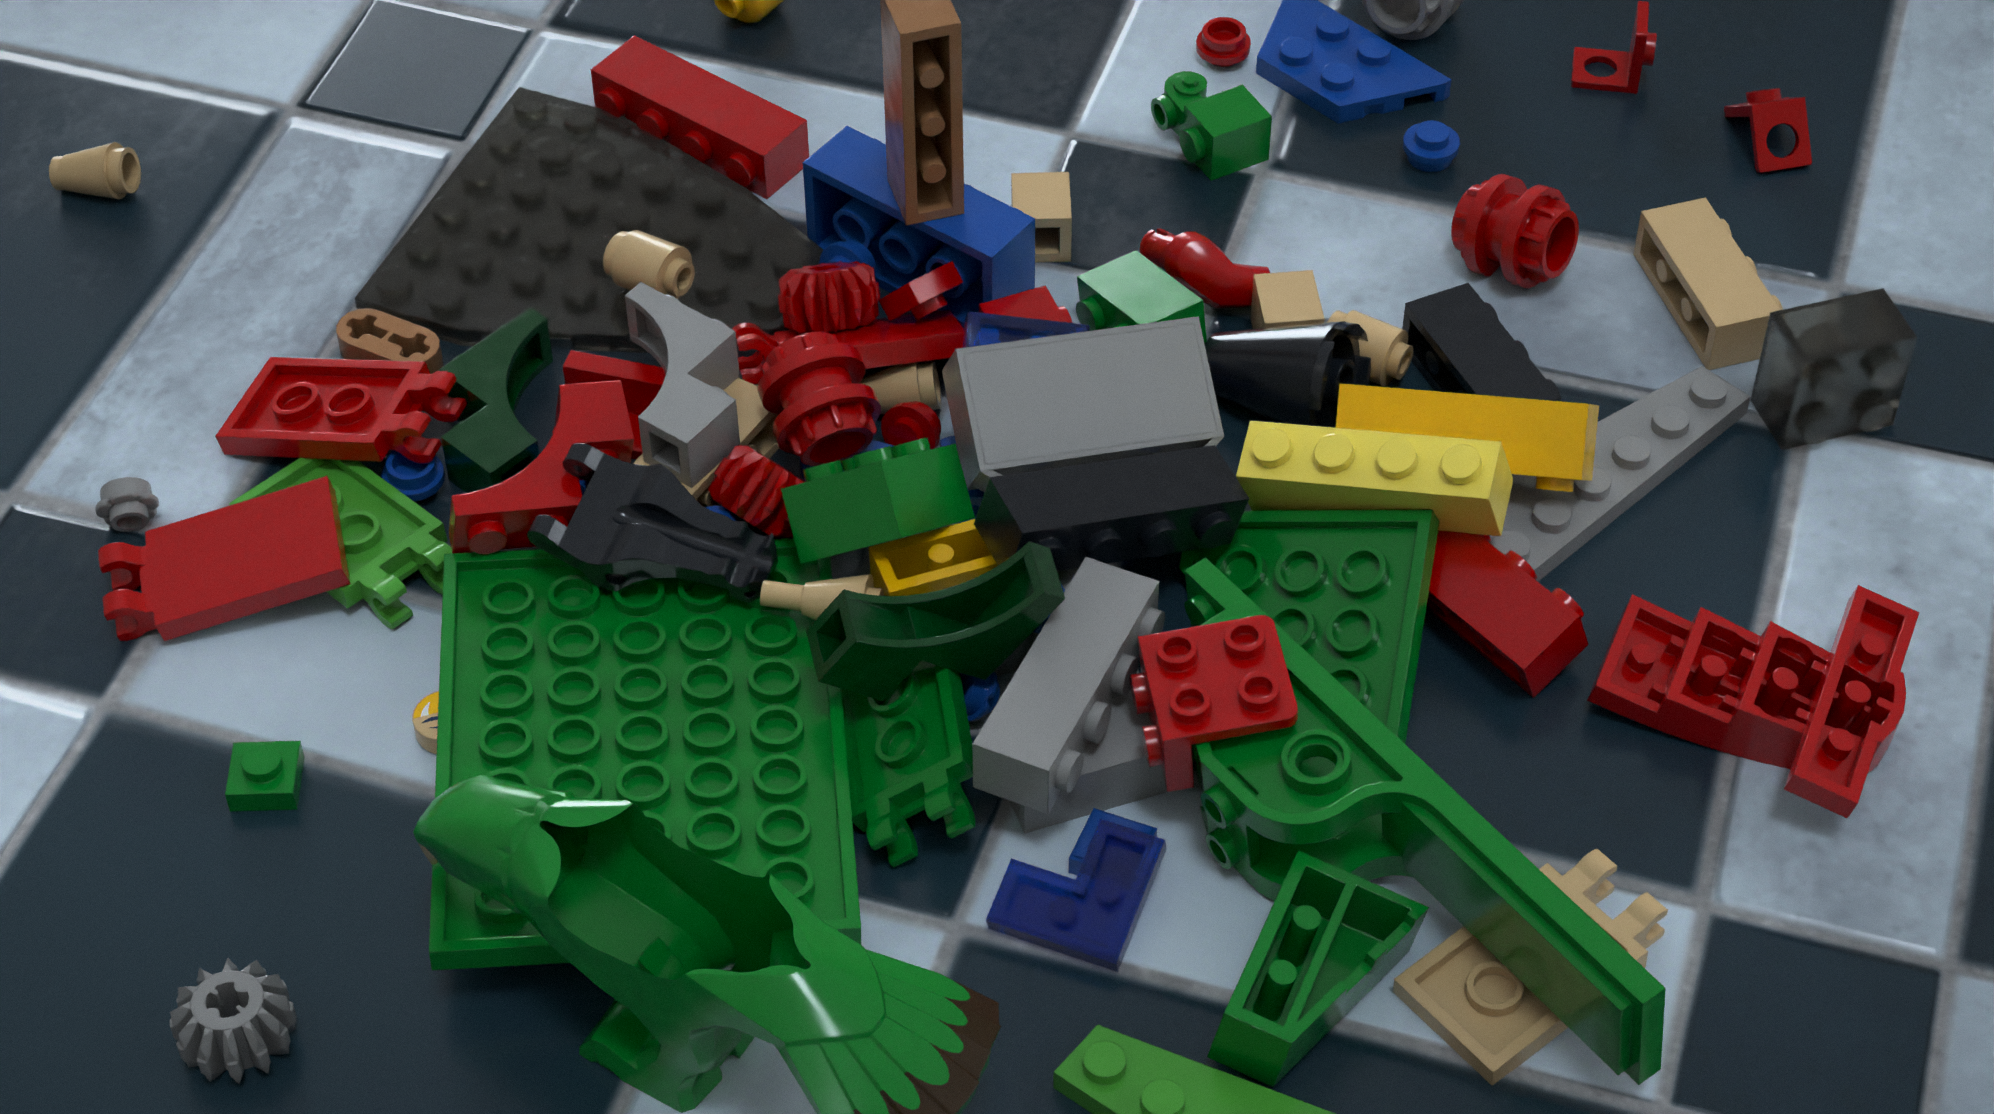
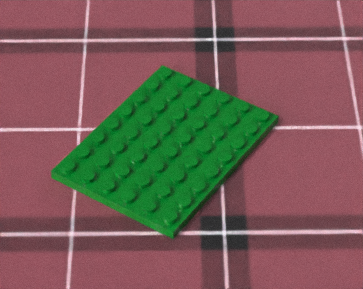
[429,538,861,970]

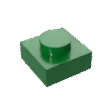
[225,741,305,812]

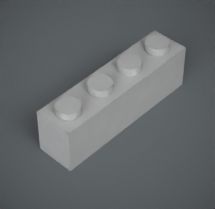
[972,557,1165,814]

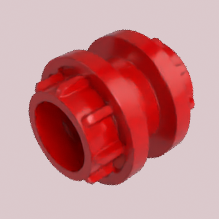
[1451,174,1579,288]
[757,332,881,466]

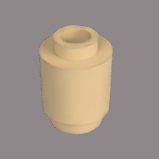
[603,230,695,299]
[1327,310,1413,387]

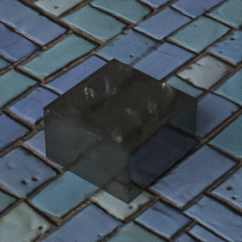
[1750,288,1917,450]

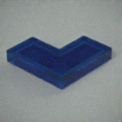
[986,819,1167,972]

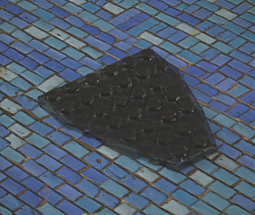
[354,87,823,353]

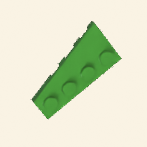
[1053,1025,1336,1114]

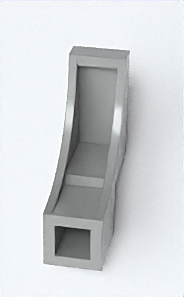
[625,282,740,488]

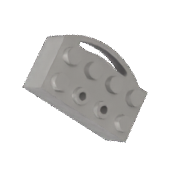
[942,316,1224,492]

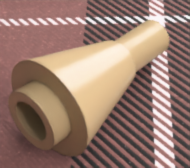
[760,574,884,620]

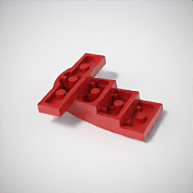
[1587,585,1919,818]

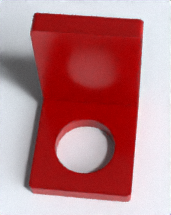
[1571,1,1657,94]
[1724,88,1812,173]

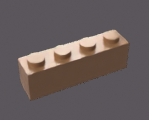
[880,0,964,225]

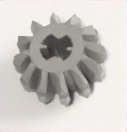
[170,958,297,1084]

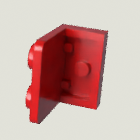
[1129,615,1298,792]

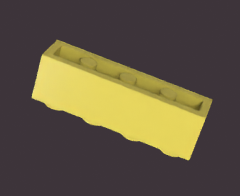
[1236,421,1513,536]

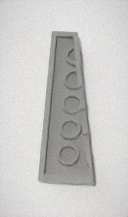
[1489,366,1751,581]

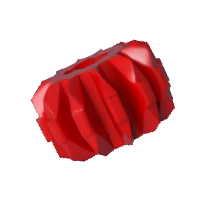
[777,261,880,333]
[708,445,805,539]

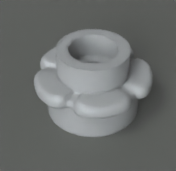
[95,477,159,532]

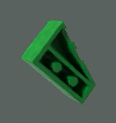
[1207,850,1429,1087]

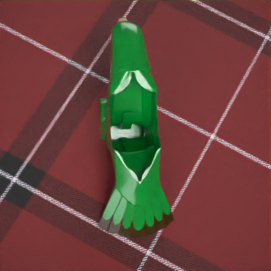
[413,775,1001,1114]

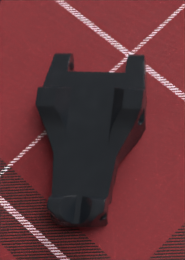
[527,443,778,603]

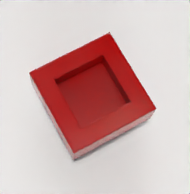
[879,261,963,321]

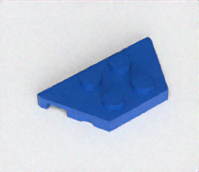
[1256,0,1452,124]

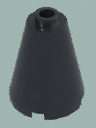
[1204,321,1371,428]

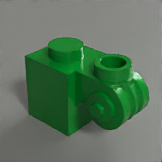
[1151,71,1272,181]

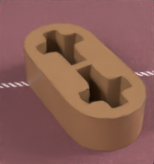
[336,308,443,374]

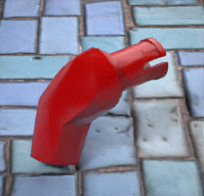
[1140,228,1270,308]

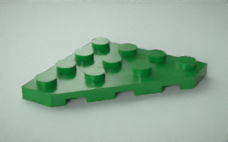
[1179,510,1440,743]

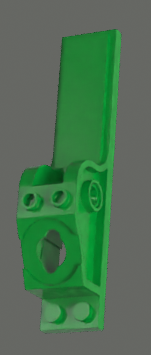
[1184,557,1666,1085]

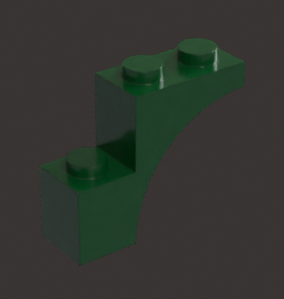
[439,307,553,493]
[806,541,1065,701]

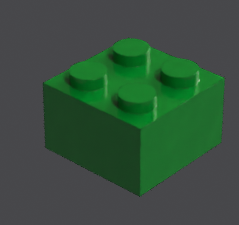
[781,437,975,564]

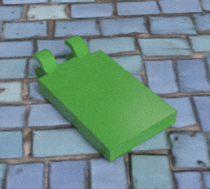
[229,458,452,629]

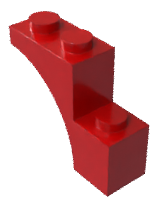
[449,380,634,554]

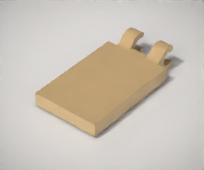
[1393,849,1668,1085]

